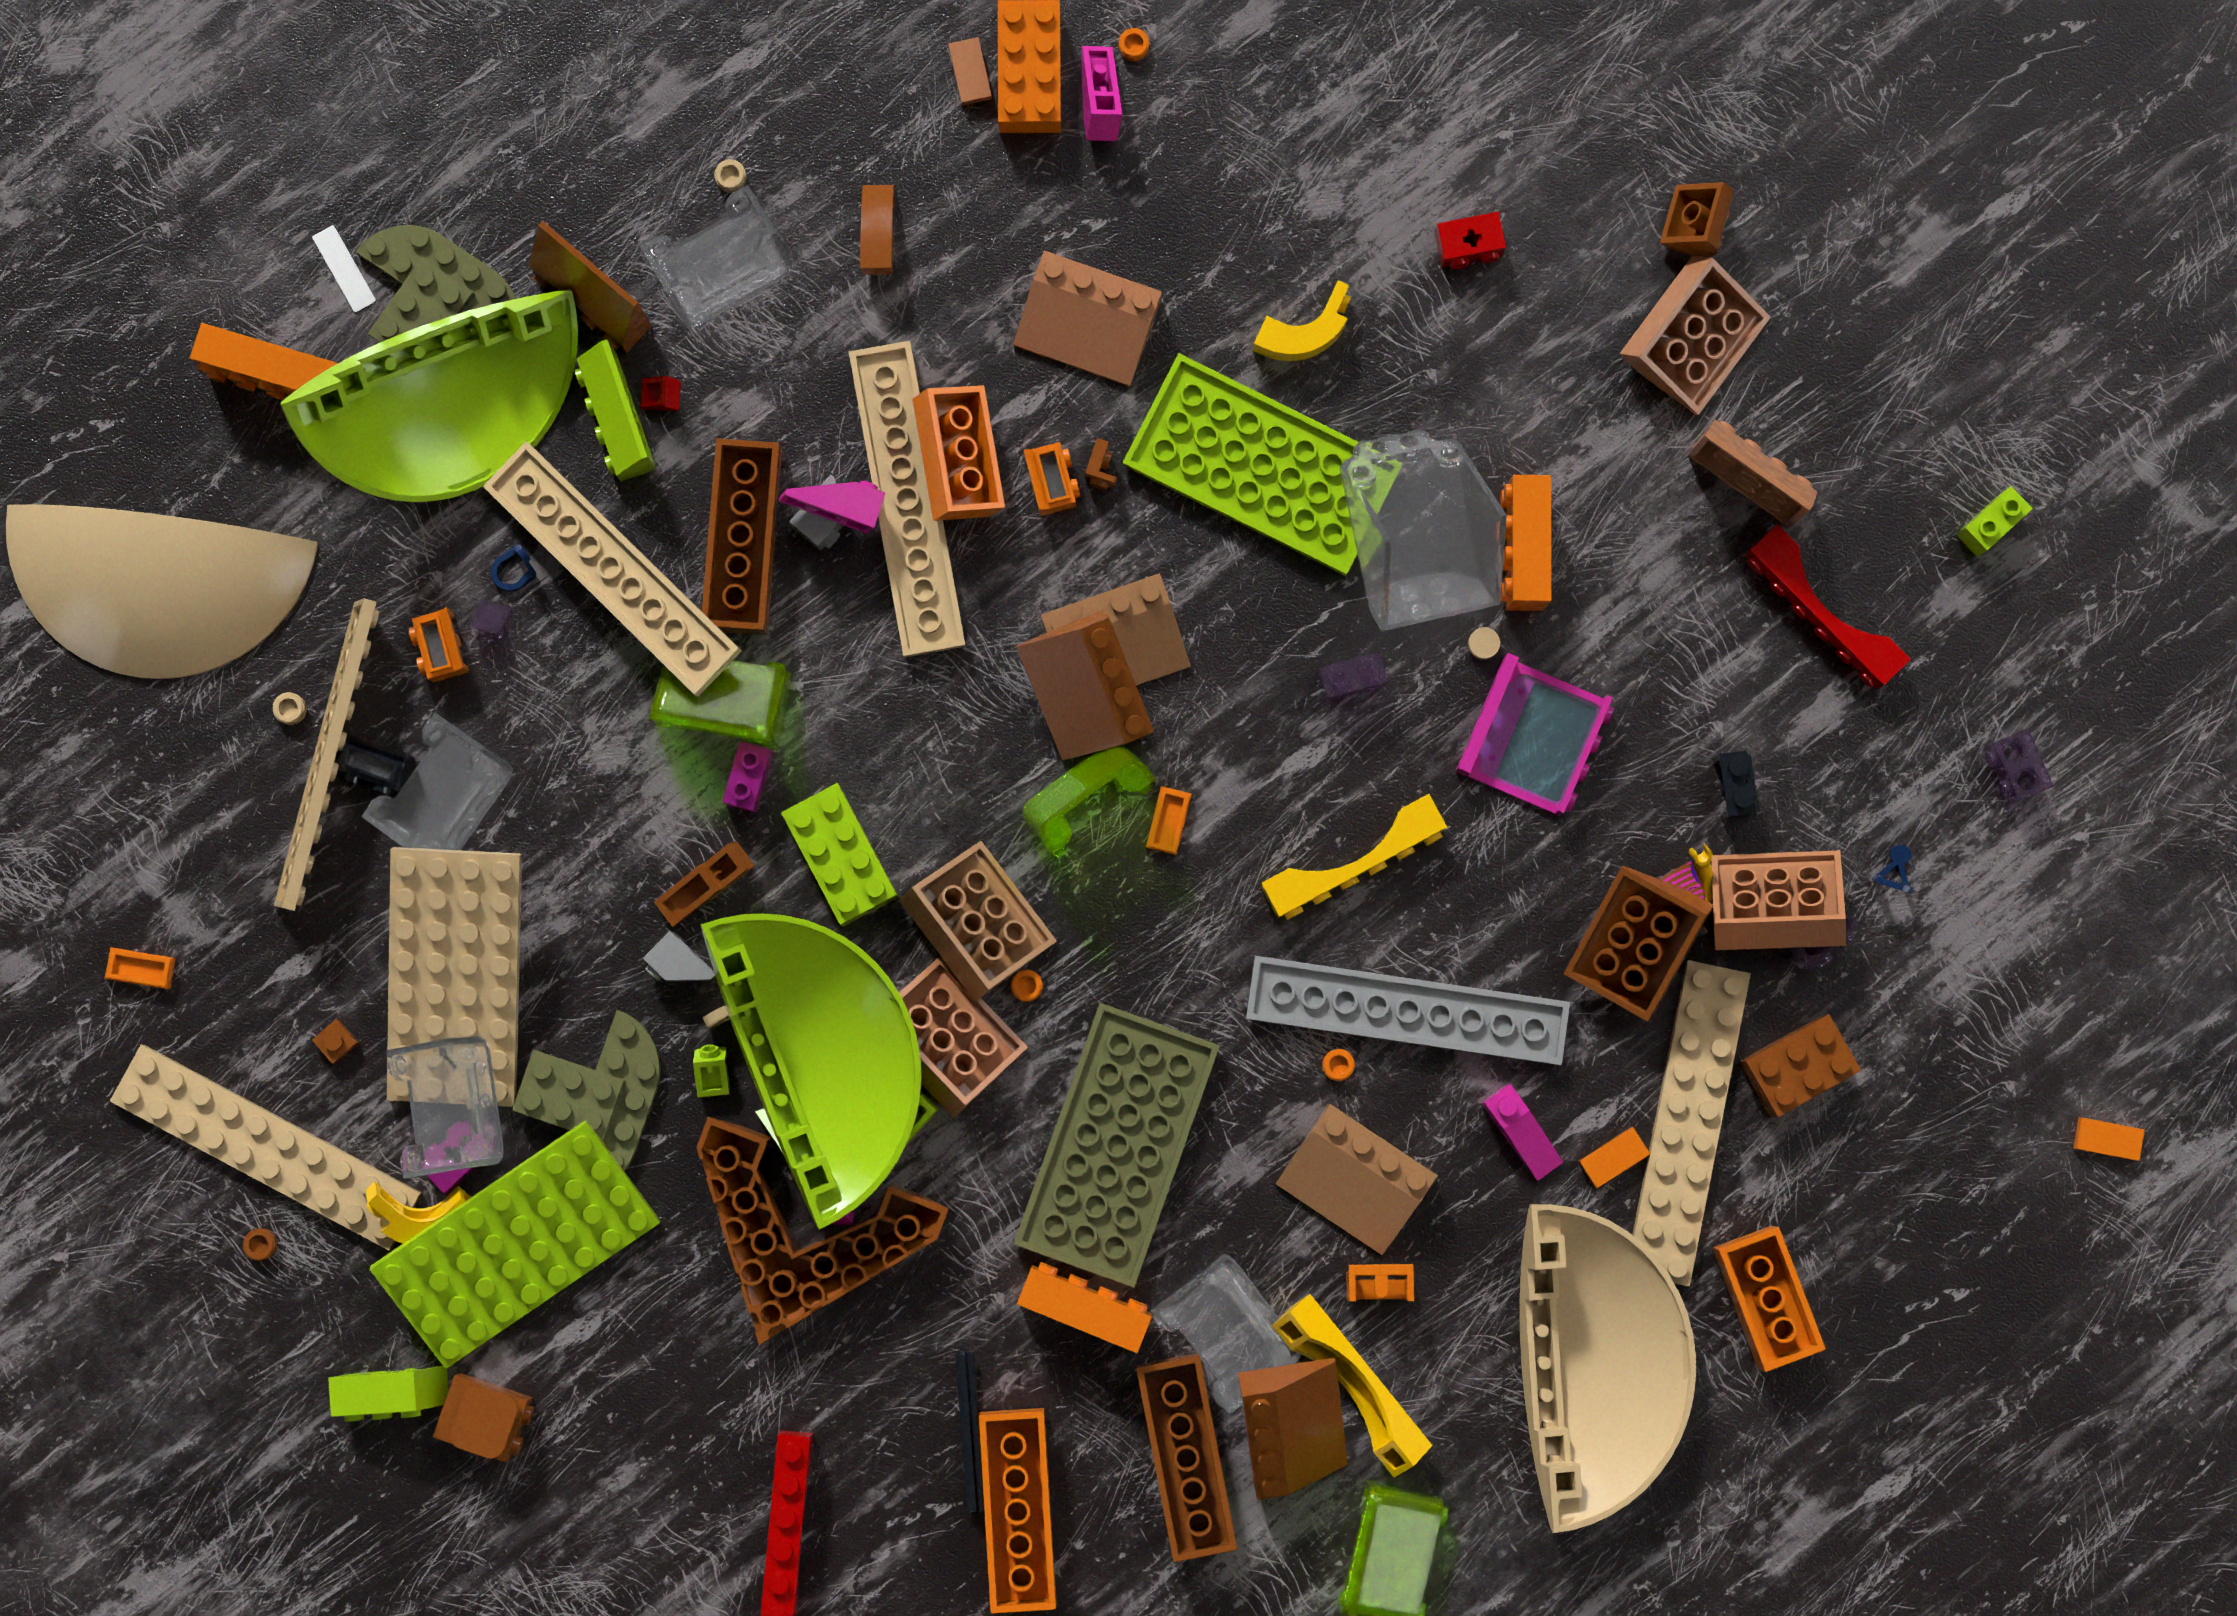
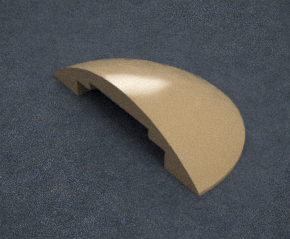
[6,504,318,679]
[1520,1204,1696,1533]

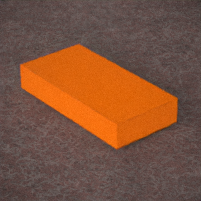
[1146,786,1192,856]
[104,947,176,989]
[2073,1117,2145,1161]
[1578,1127,1650,1188]

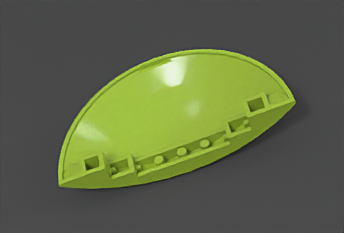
[280,289,578,502]
[701,913,921,1229]

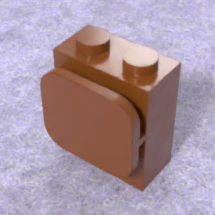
[433,1373,535,1462]

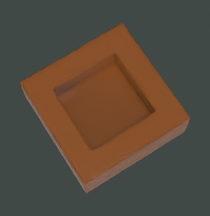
[312,1019,359,1064]

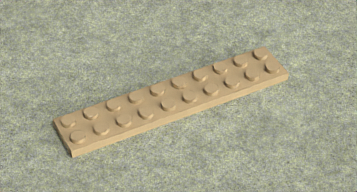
[849,341,966,658]
[483,441,742,697]
[274,598,379,911]
[1632,960,1751,1287]
[110,1045,422,1250]

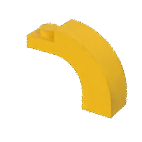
[1252,280,1351,361]
[366,1182,471,1244]

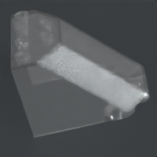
[1340,429,1507,631]

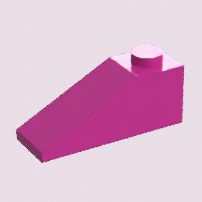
[1081,46,1122,141]
[779,481,885,534]
[1481,1084,1563,1181]

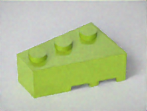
[328,1365,449,1422]

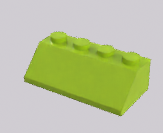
[575,339,656,482]

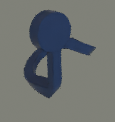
[491,544,536,592]
[1872,844,1914,893]

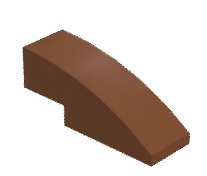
[860,185,894,275]
[654,841,755,927]

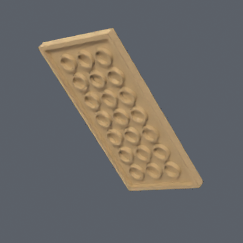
[387,847,522,1107]

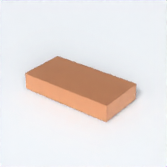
[948,37,992,106]

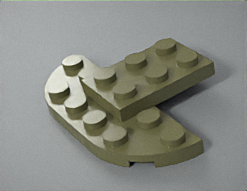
[356,225,517,343]
[512,1010,661,1172]

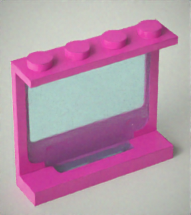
[1455,653,1614,816]

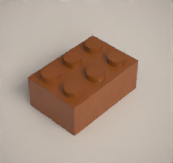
[1739,1014,1861,1117]

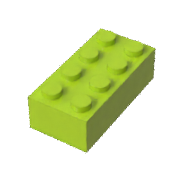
[781,783,899,927]

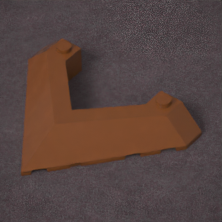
[696,1117,949,1345]

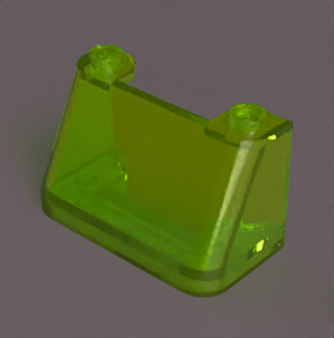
[648,660,792,748]
[1022,744,1156,861]
[1337,1480,1448,1616]

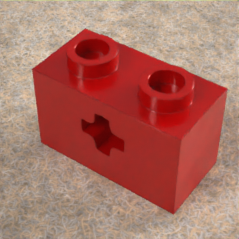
[1434,212,1506,269]

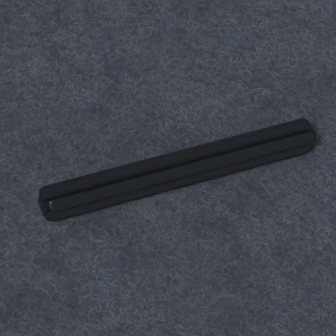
[955,1351,985,1513]

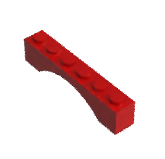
[1745,524,1911,689]
[761,1431,813,1616]

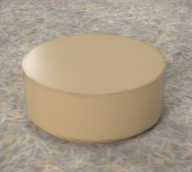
[714,159,747,193]
[1468,627,1500,660]
[273,692,307,725]
[703,1006,730,1029]

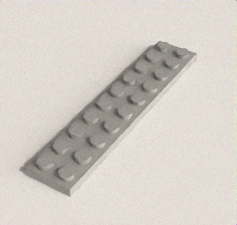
[1246,956,1570,1065]

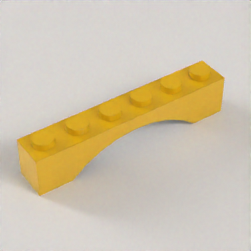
[1260,794,1447,920]
[1271,1294,1432,1478]

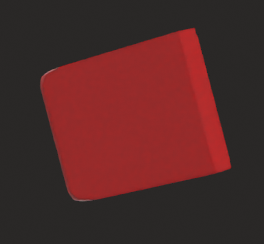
[640,376,680,411]

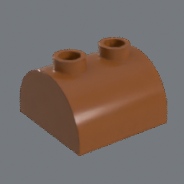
[1660,182,1734,257]

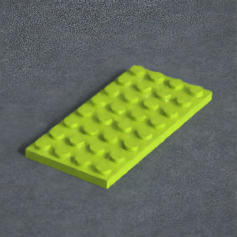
[1122,353,1402,576]
[370,1120,660,1369]

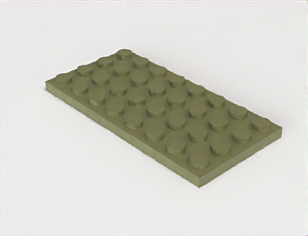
[1014,1003,1220,1288]

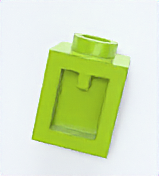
[693,1045,730,1097]

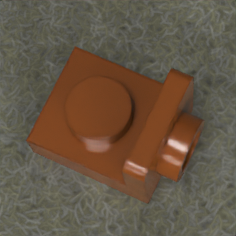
[1085,438,1117,490]

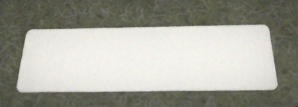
[312,226,376,312]

